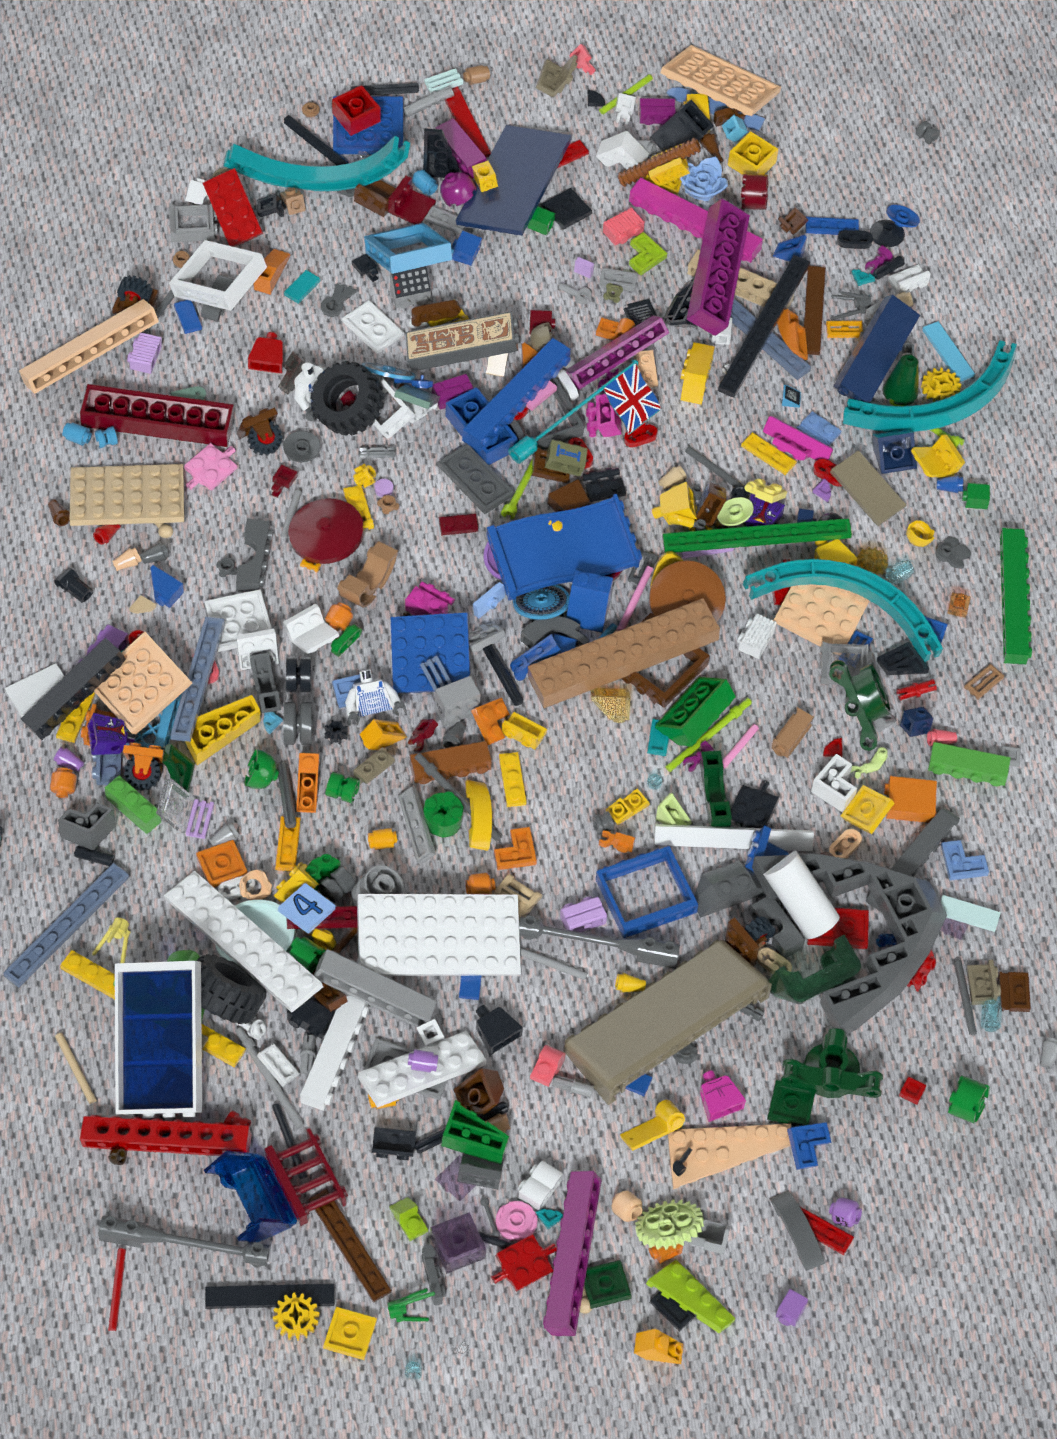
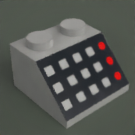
[390,266,431,308]

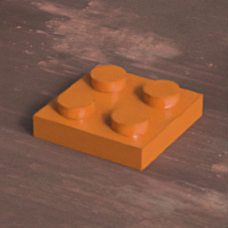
[196,840,248,888]

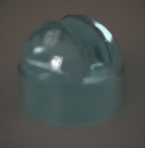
[647,774,662,790]
[404,1361,422,1379]

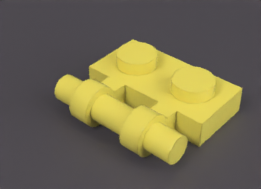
[745,478,787,503]

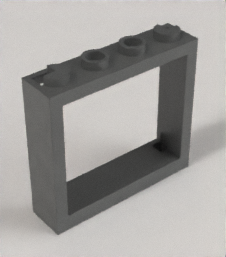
[492,377,585,450]

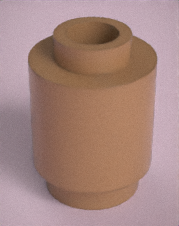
[463,65,490,85]

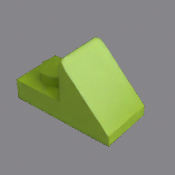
[389,1197,428,1241]

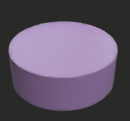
[375,479,393,497]

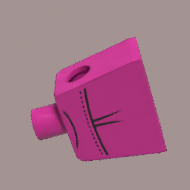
[700,1070,746,1122]

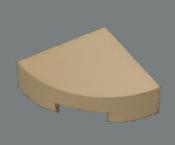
[129,595,156,614]

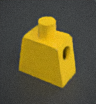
[814,539,857,566]

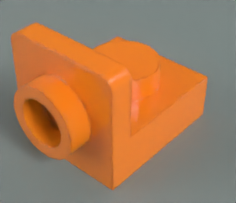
[648,1244,683,1264]

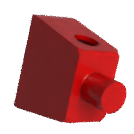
[248,332,283,374]

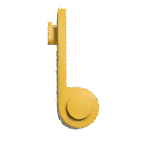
[620,1099,685,1151]

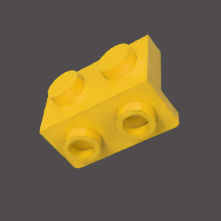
[502,712,547,750]
[274,864,318,903]

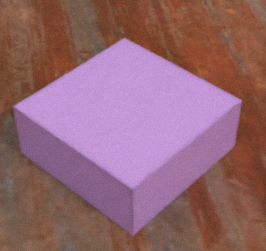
[574,257,594,278]

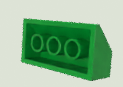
[655,677,736,747]

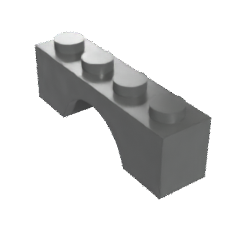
[236,519,273,592]

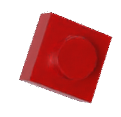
[899,1076,927,1105]

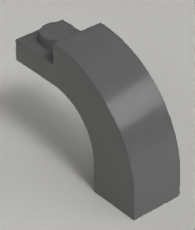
[520,616,590,648]
[249,652,281,713]

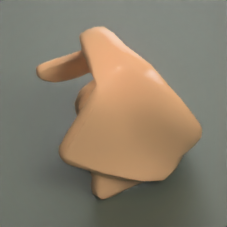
[239,870,272,900]

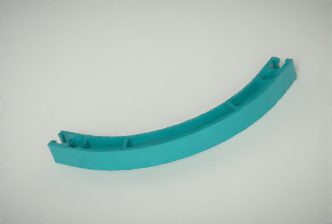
[223,136,410,191]
[843,340,1017,432]
[743,559,943,662]

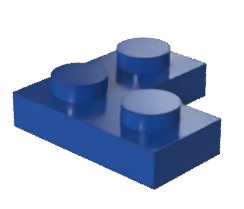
[787,1122,832,1170]

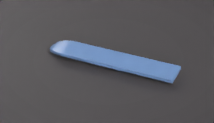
[667,87,765,131]

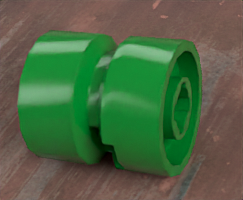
[325,771,360,804]

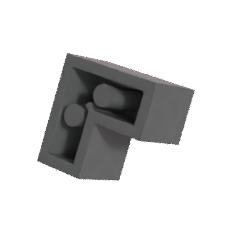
[58,803,116,850]

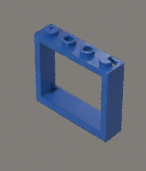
[595,846,698,939]

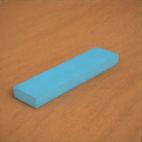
[922,321,975,382]

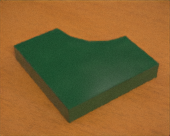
[162,744,195,798]

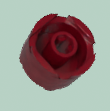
[741,174,769,210]

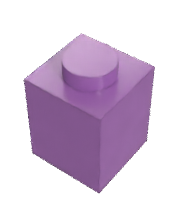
[776,1289,809,1327]

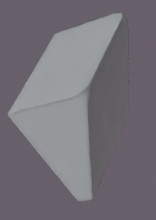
[872,714,897,732]

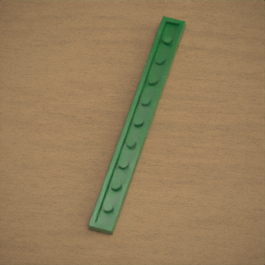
[662,519,852,553]

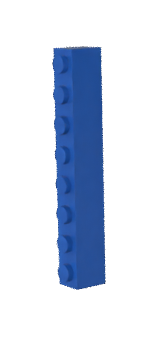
[462,338,571,452]

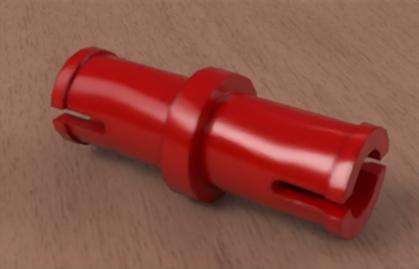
[896,679,937,701]

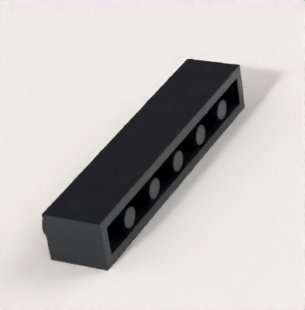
[21,637,126,741]

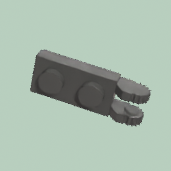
[422,1244,446,1306]

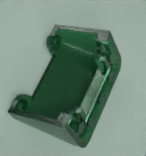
[769,935,861,1004]

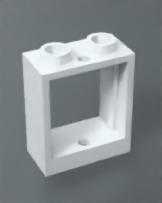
[373,379,415,439]

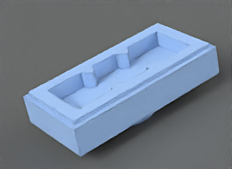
[473,582,505,619]

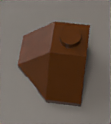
[453,1068,505,1115]

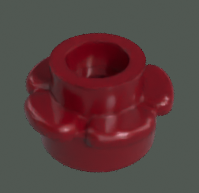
[340,390,357,407]

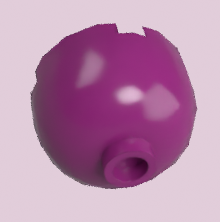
[440,172,477,207]

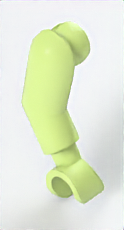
[850,747,888,779]

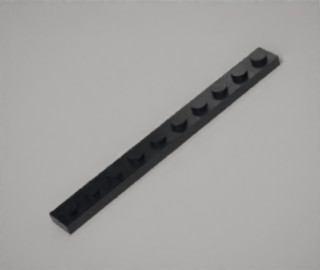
[718,255,810,398]

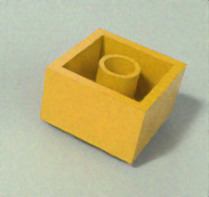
[728,131,778,175]

